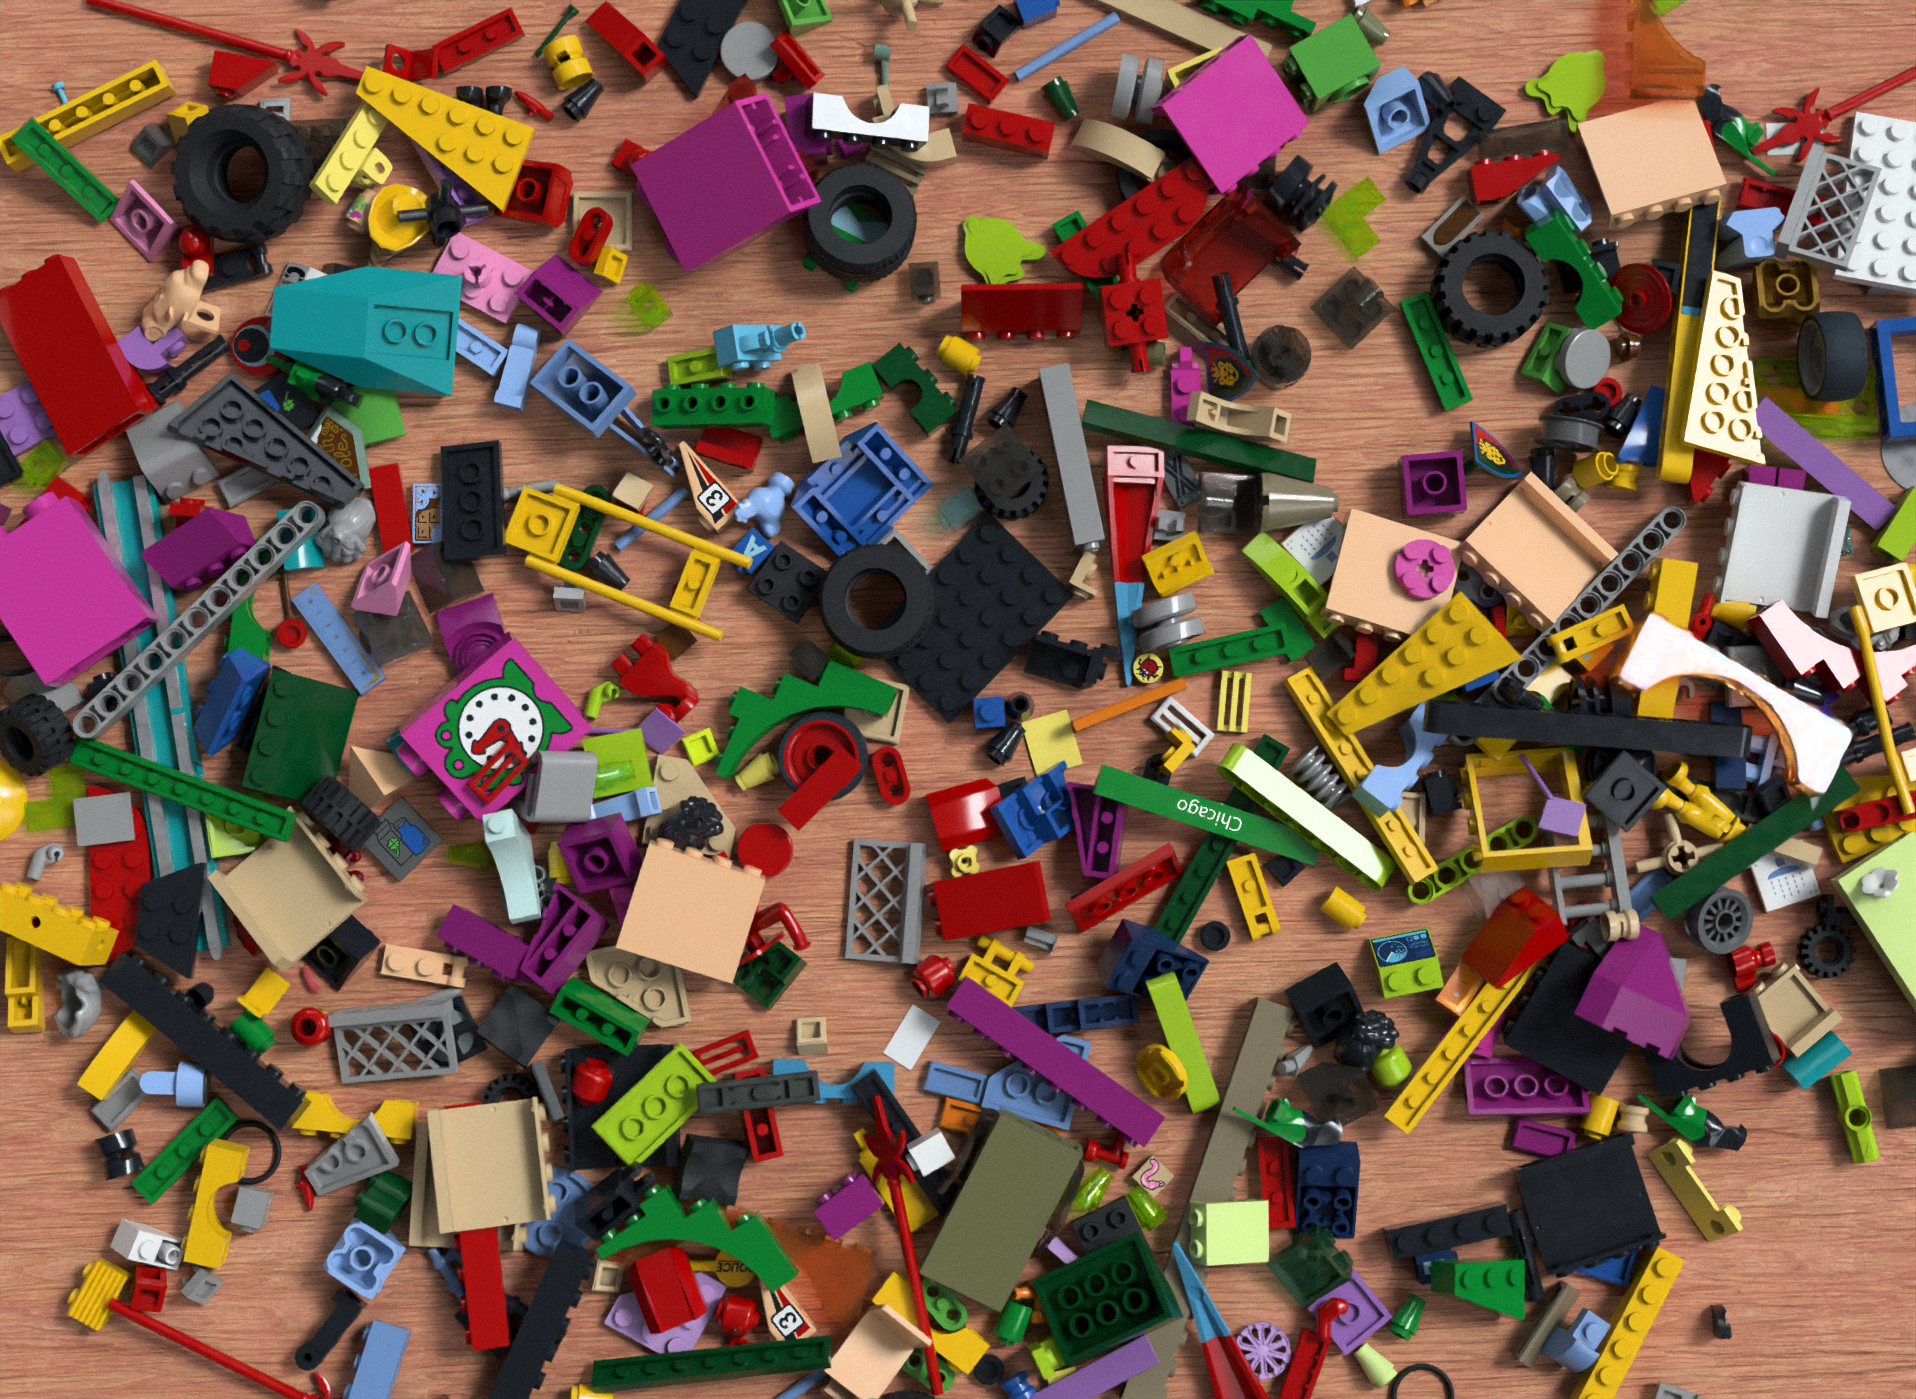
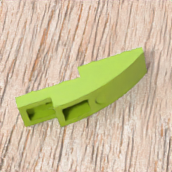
[1240,531,1338,639]

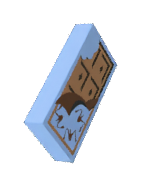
[413,484,444,544]

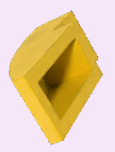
[5,937,45,1034]
[77,1010,158,1101]

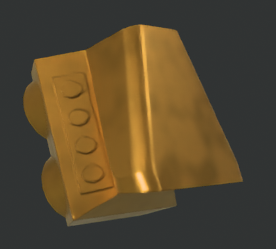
[1749,258,1820,327]

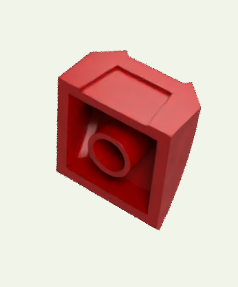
[494,160,574,228]
[926,778,1003,853]
[627,1247,707,1334]

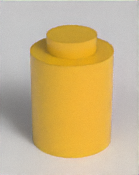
[1319,886,1367,931]
[1580,1092,1619,1140]

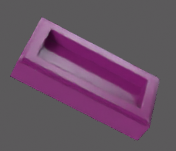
[1510,1117,1577,1156]

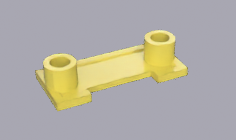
[1647,1135,1743,1243]

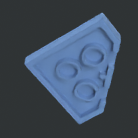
[981,1034,1092,1130]

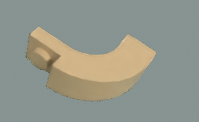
[872,84,957,168]
[1071,119,1178,184]
[791,363,842,463]
[1186,391,1292,443]

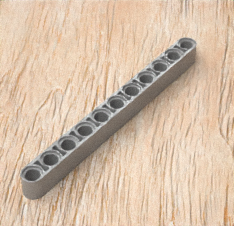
[72,501,325,739]
[1447,506,1686,747]

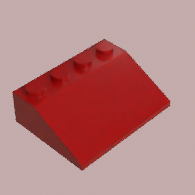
[961,283,1083,341]

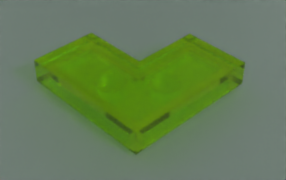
[1322,176,1386,260]
[24,765,86,832]

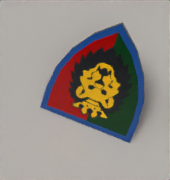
[1204,342,1260,401]
[1463,421,1523,479]

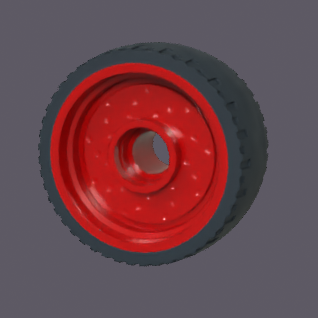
[777,711,868,801]

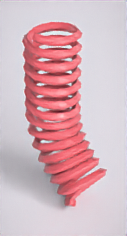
[302,966,320,995]

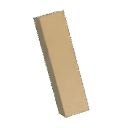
[1747,824,1823,870]

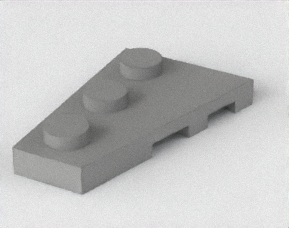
[304,1112,400,1196]

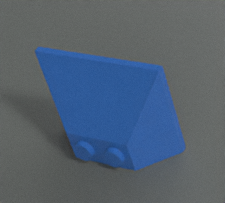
[791,422,934,556]

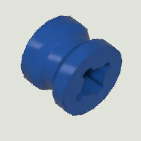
[999,1370,1037,1399]

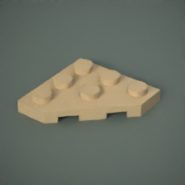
[642,754,736,859]
[586,945,692,1028]

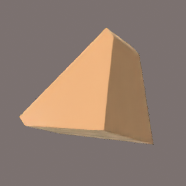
[348,746,415,810]

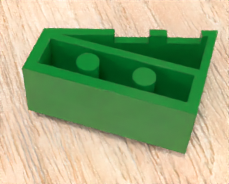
[1431,1256,1525,1321]

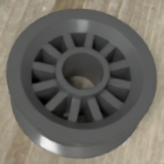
[1535,415,1604,454]
[1684,886,1753,954]

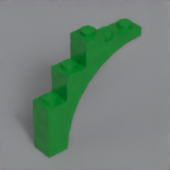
[714,660,899,780]
[596,1184,799,1293]

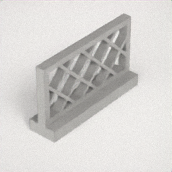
[1774,143,1882,272]
[845,839,928,964]
[328,998,459,1084]

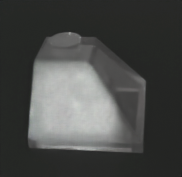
[1459,870,1529,926]

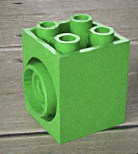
[1282,13,1381,113]

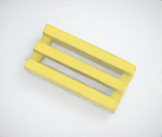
[1217,671,1252,733]

